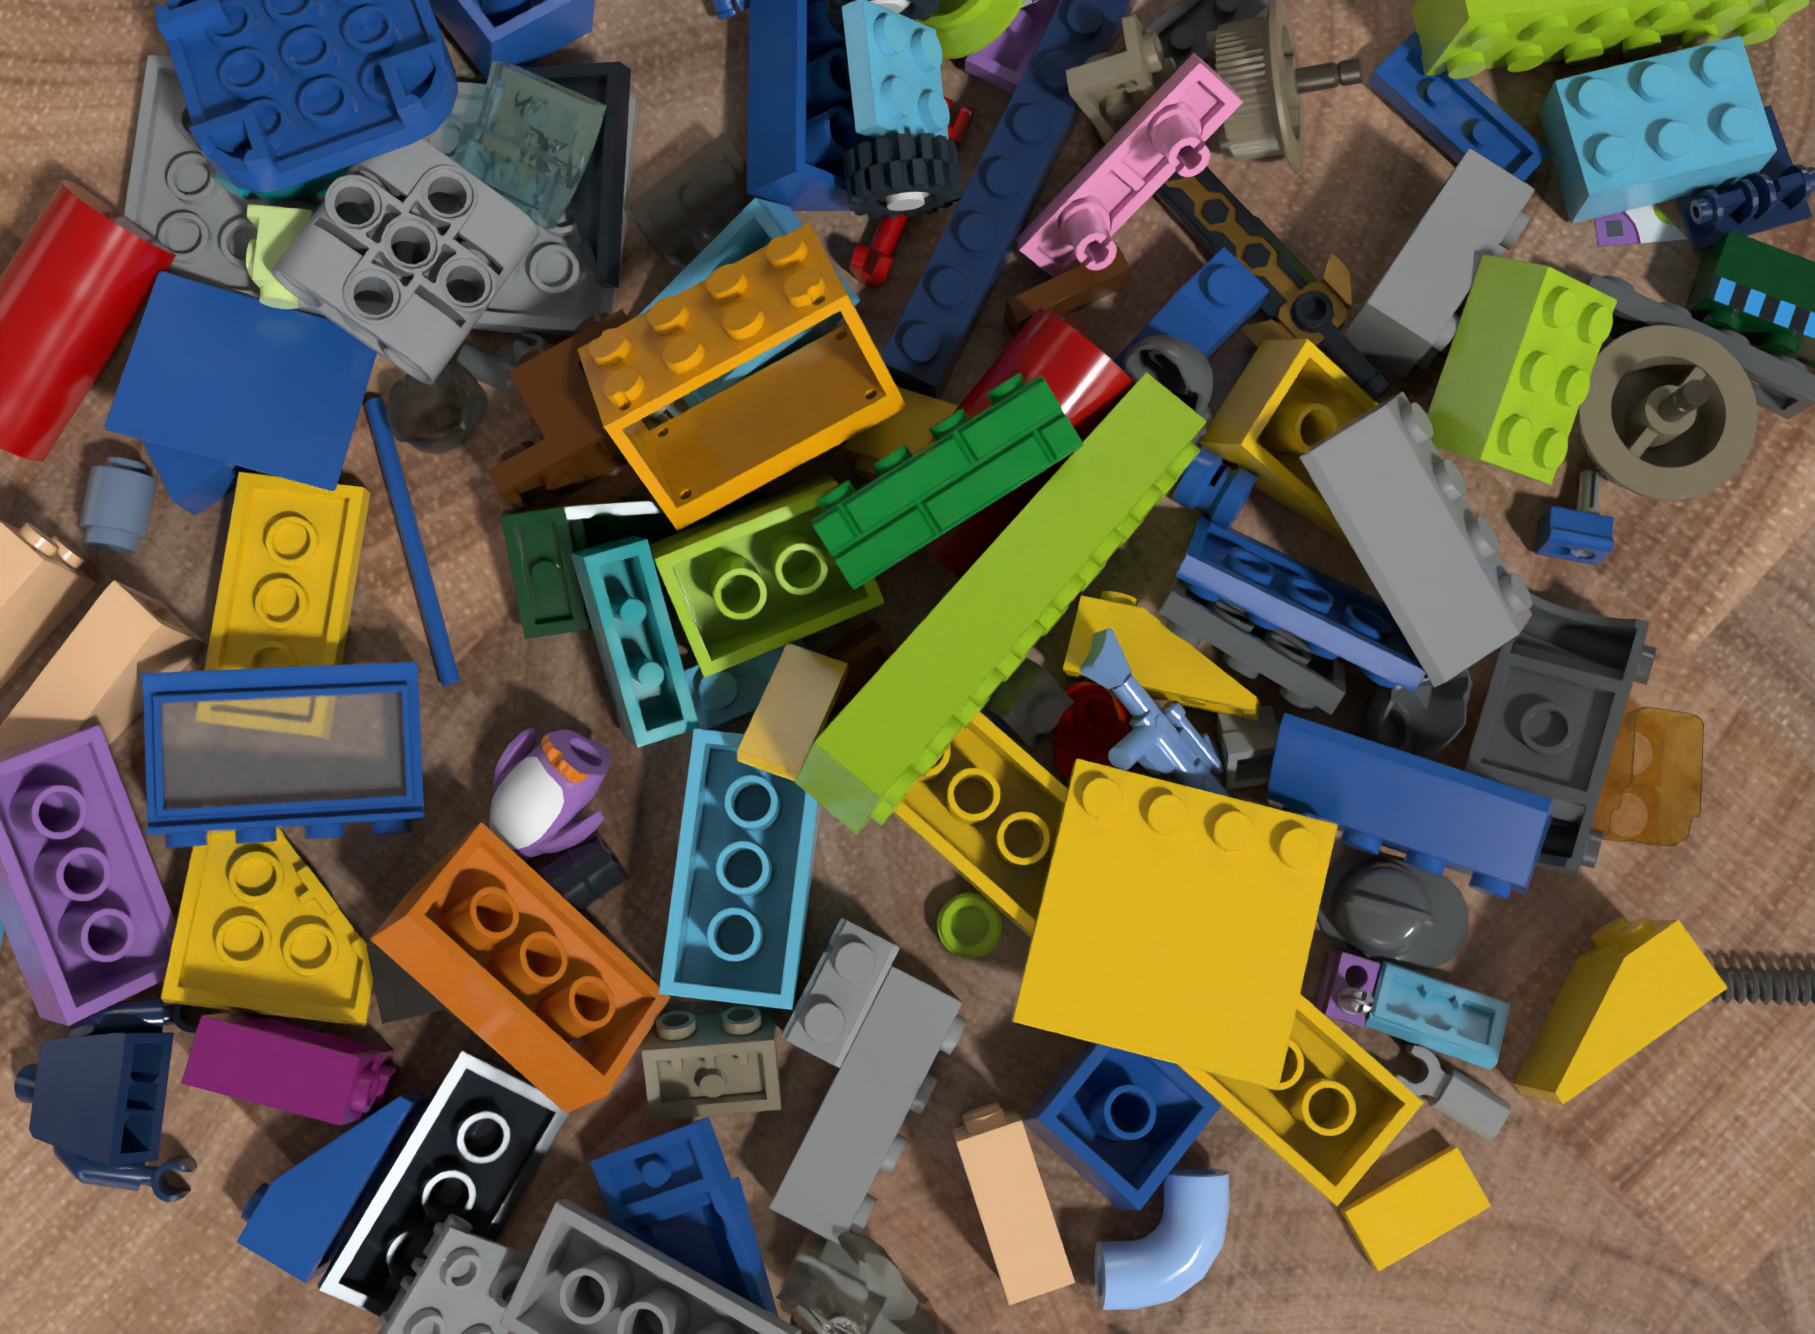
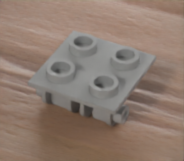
[378,1214,531,1334]

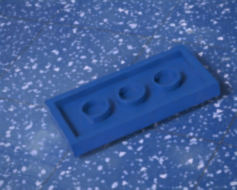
[1175,514,1426,693]

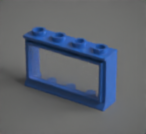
[141,662,425,848]

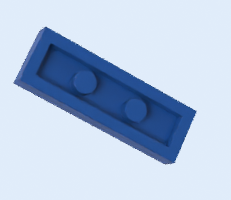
[1368,31,1550,182]

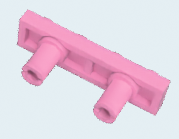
[1015,53,1243,278]

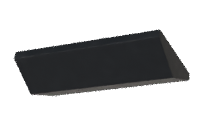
[317,1047,570,1316]

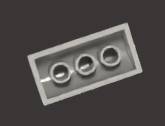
[499,1198,801,1334]

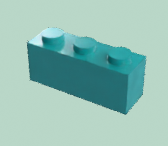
[571,536,700,748]

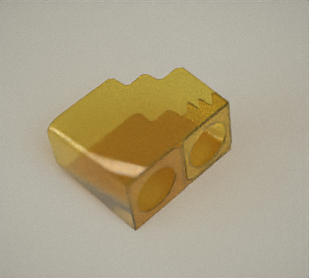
[1593,707,1704,847]

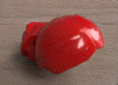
[1049,680,1133,785]

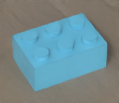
[1538,36,1777,224]

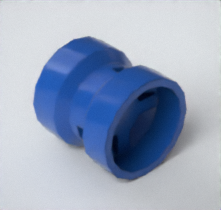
[1172,445,1259,531]

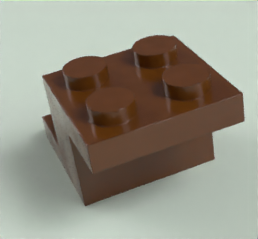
[487,309,629,509]

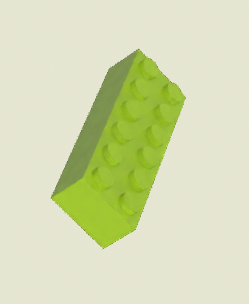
[1411,0,1810,79]

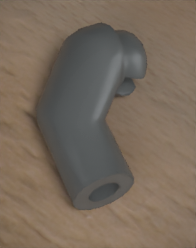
[455,333,547,391]

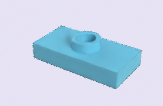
[1363,960,1510,1070]

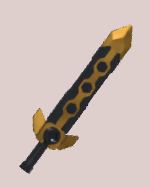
[1095,127,1393,401]

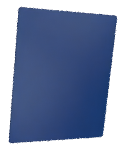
[105,272,377,491]

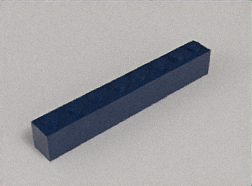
[881,0,1138,400]

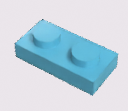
[684,638,805,731]

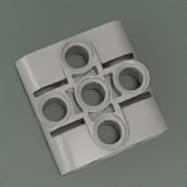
[271,138,539,384]

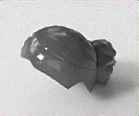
[1121,335,1213,445]
[1364,669,1473,762]

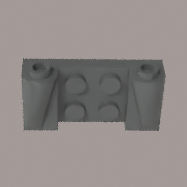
[1464,593,1657,878]

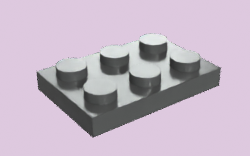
[1158,577,1346,715]

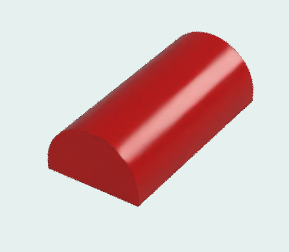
[0,180,177,462]
[922,308,1135,579]

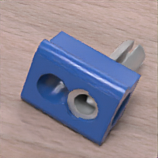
[1534,470,1614,565]

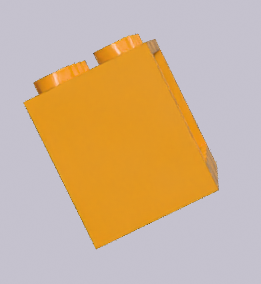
[577,222,907,531]

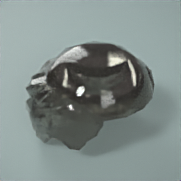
[386,363,488,454]

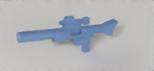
[1080,628,1230,797]

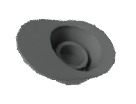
[1317,855,1469,970]

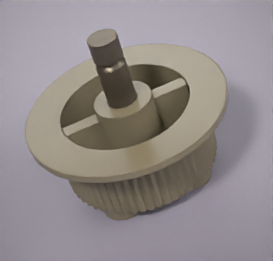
[1207,0,1363,173]
[1577,325,1758,500]

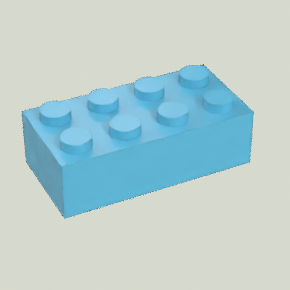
[659,728,821,1010]

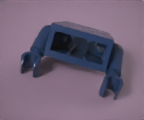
[14,999,198,1202]

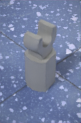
[1391,1044,1511,1141]

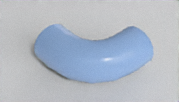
[1094,1167,1230,1310]

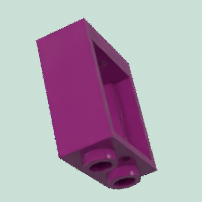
[181,1012,397,1125]

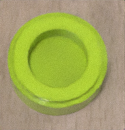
[937,893,1002,958]

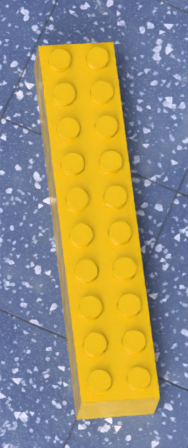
[892,712,1424,1206]

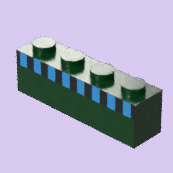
[1685,230,1815,368]

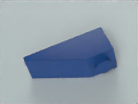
[1113,247,1269,368]
[236,1091,427,1283]

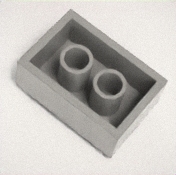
[1343,148,1535,381]

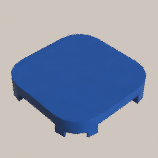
[155,0,458,193]

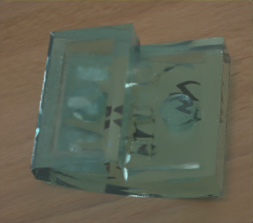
[453,61,606,229]

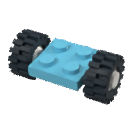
[826,0,962,219]

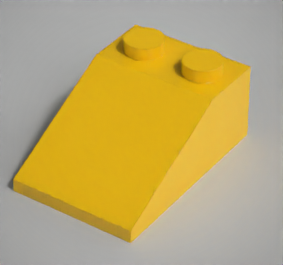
[1199,339,1379,549]
[1513,916,1728,1105]

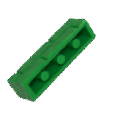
[810,372,1084,590]

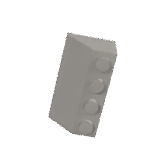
[1300,391,1532,687]

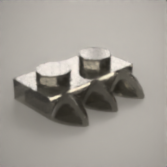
[624,132,760,271]

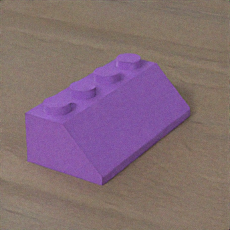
[0,725,176,1026]

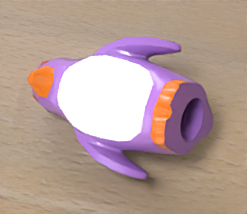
[486,728,612,862]

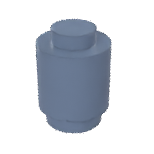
[79,457,157,554]

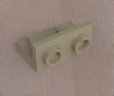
[1065,13,1178,141]
[641,1005,782,1120]

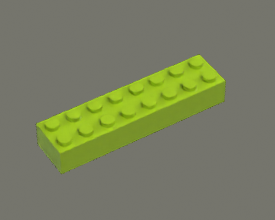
[795,372,1207,835]

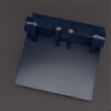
[1675,105,1815,251]

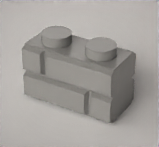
[780,917,900,1068]

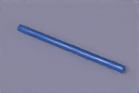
[365,398,461,687]

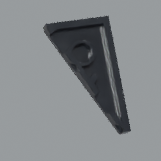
[515,62,631,288]

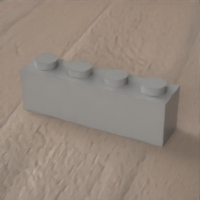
[769,965,967,1246]

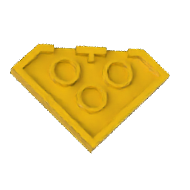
[161,805,378,1026]

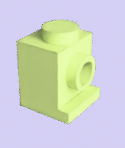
[246,204,314,309]

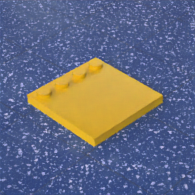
[1011,759,1338,1090]

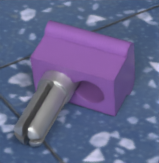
[1314,950,1380,1027]

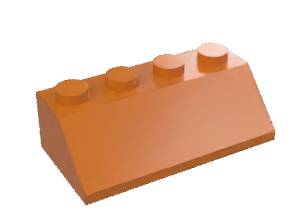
[370,822,671,1114]

